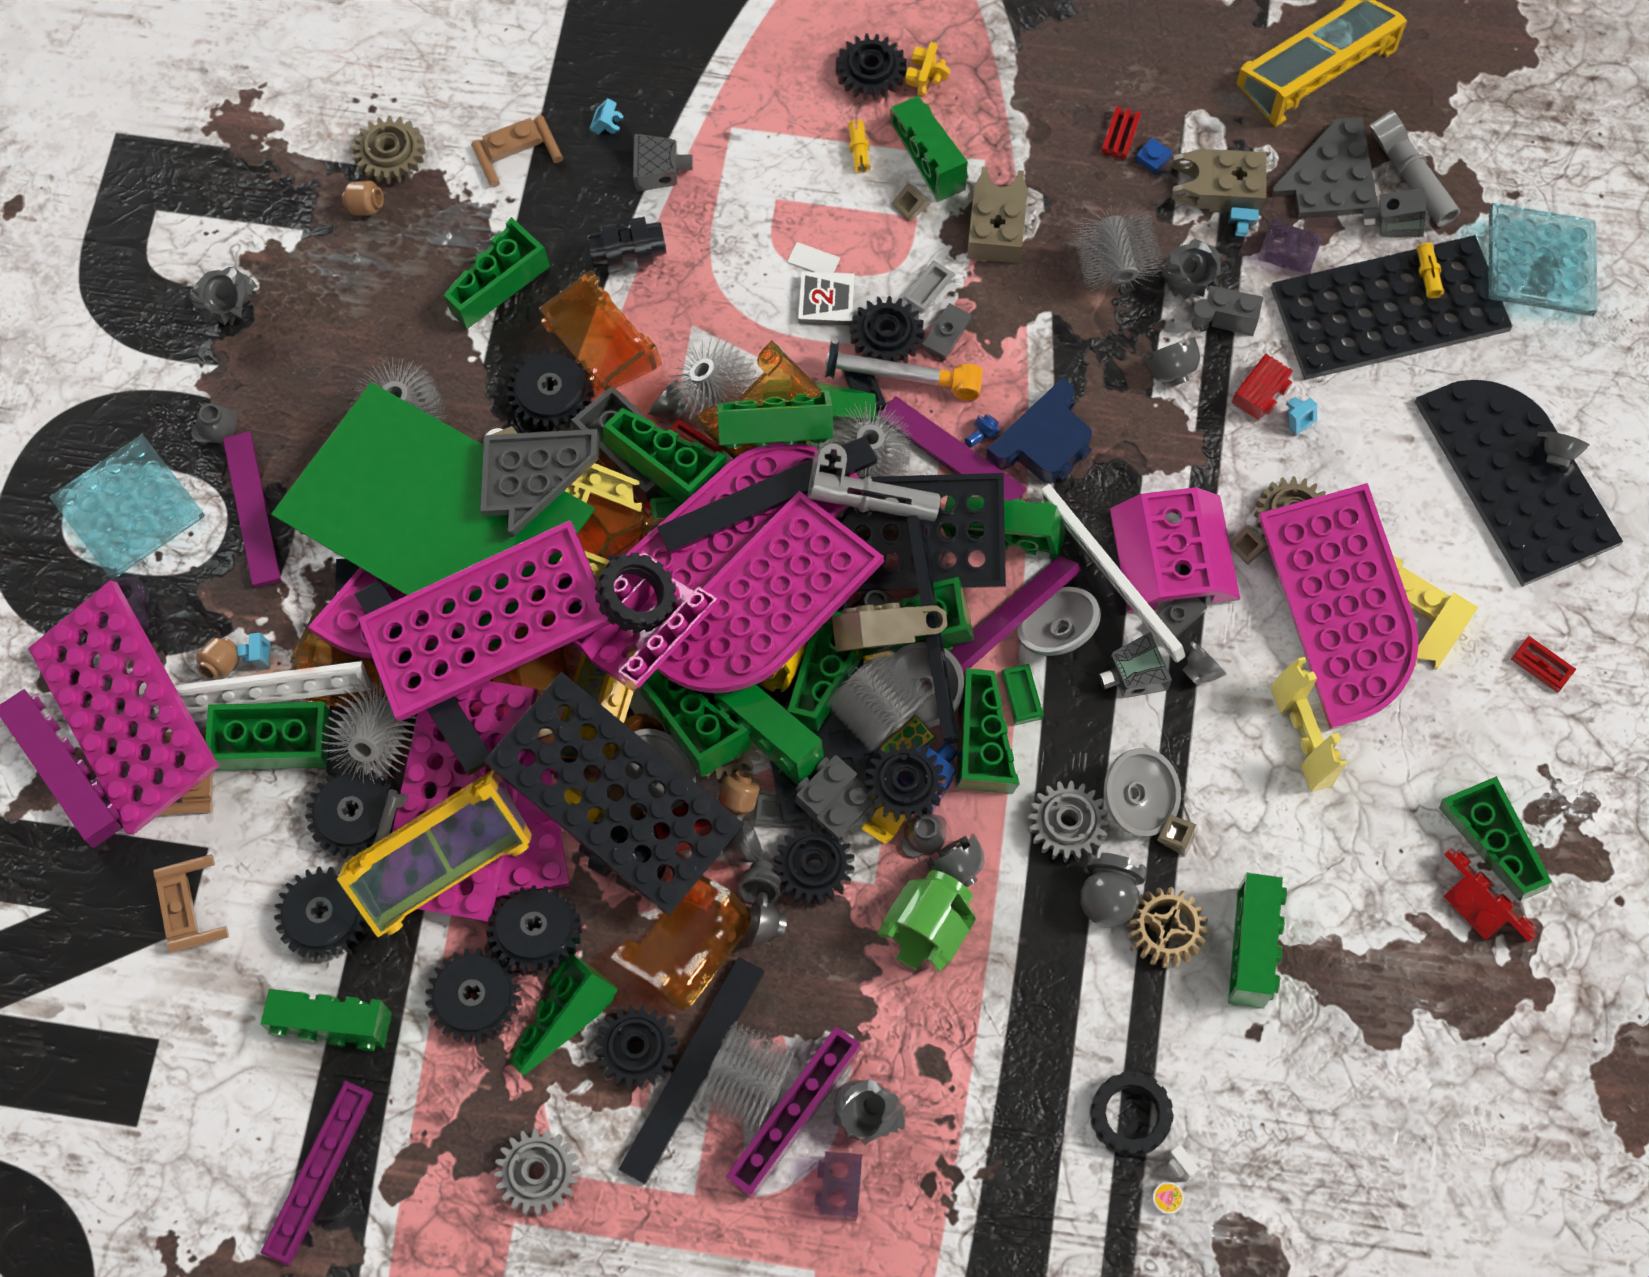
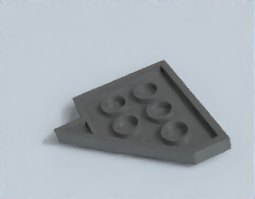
[1271,117,1379,218]
[480,429,599,537]

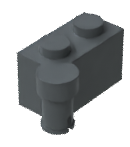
[1192,285,1263,336]

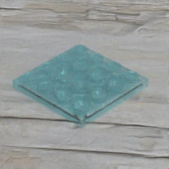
[1489,203,1598,316]
[49,434,205,580]

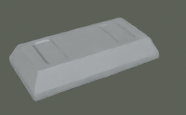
[902,260,955,313]

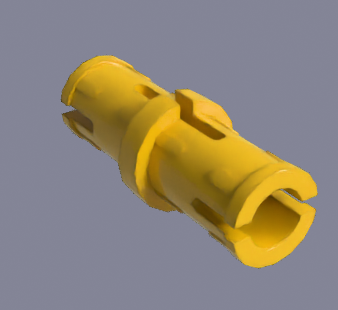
[848,119,871,173]
[1416,242,1444,298]

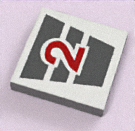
[798,272,855,325]

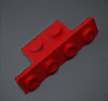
[1443,848,1537,942]

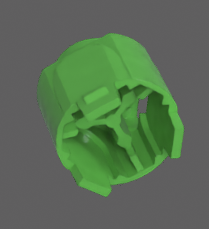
[877,870,976,972]

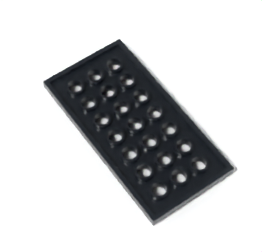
[1271,235,1513,380]
[836,473,1006,591]
[483,672,744,916]

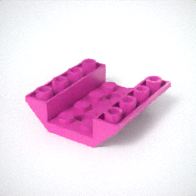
[1110,487,1240,613]
[571,552,720,691]

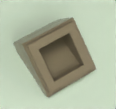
[891,183,932,221]
[1230,525,1268,565]
[1157,814,1197,856]

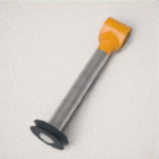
[825,340,983,401]

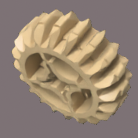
[1127,887,1209,968]

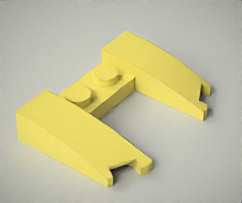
[558,463,642,581]
[1393,555,1478,670]
[1270,657,1347,792]

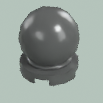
[1080,853,1147,928]

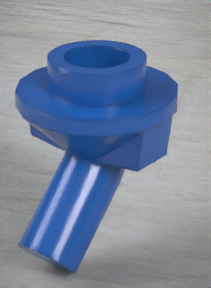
[965,414,1001,448]

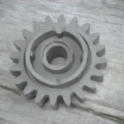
[1028,781,1110,862]
[494,1128,581,1217]

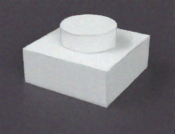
[1167,1145,1200,1181]

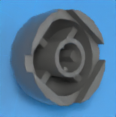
[1143,337,1200,386]
[924,834,985,887]

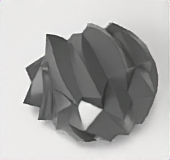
[1162,239,1222,299]
[190,267,258,325]
[832,1079,906,1146]

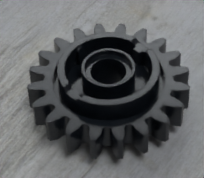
[836,34,907,101]
[850,296,925,363]
[865,741,946,823]
[774,824,855,906]
[594,1005,678,1090]

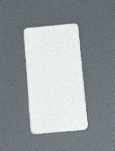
[788,242,840,273]

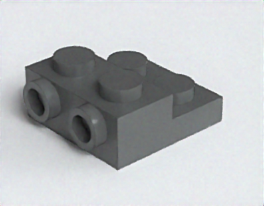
[795,755,876,841]

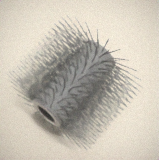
[1074,203,1164,295]
[667,337,768,439]
[354,358,448,420]
[829,401,912,477]
[827,645,933,750]
[320,677,418,784]
[698,1022,796,1133]

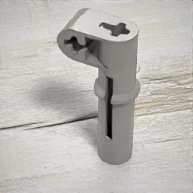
[1369,110,1460,227]
[808,443,940,522]

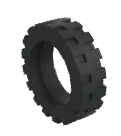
[595,553,676,633]
[1090,1071,1174,1157]

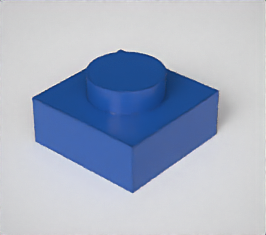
[1135,138,1173,175]

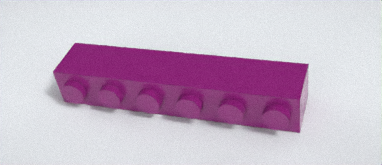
[0,689,123,848]
[726,1026,861,1200]

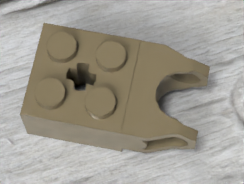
[1171,149,1266,215]
[967,167,1028,264]
[832,602,948,652]

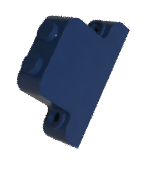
[986,377,1092,484]

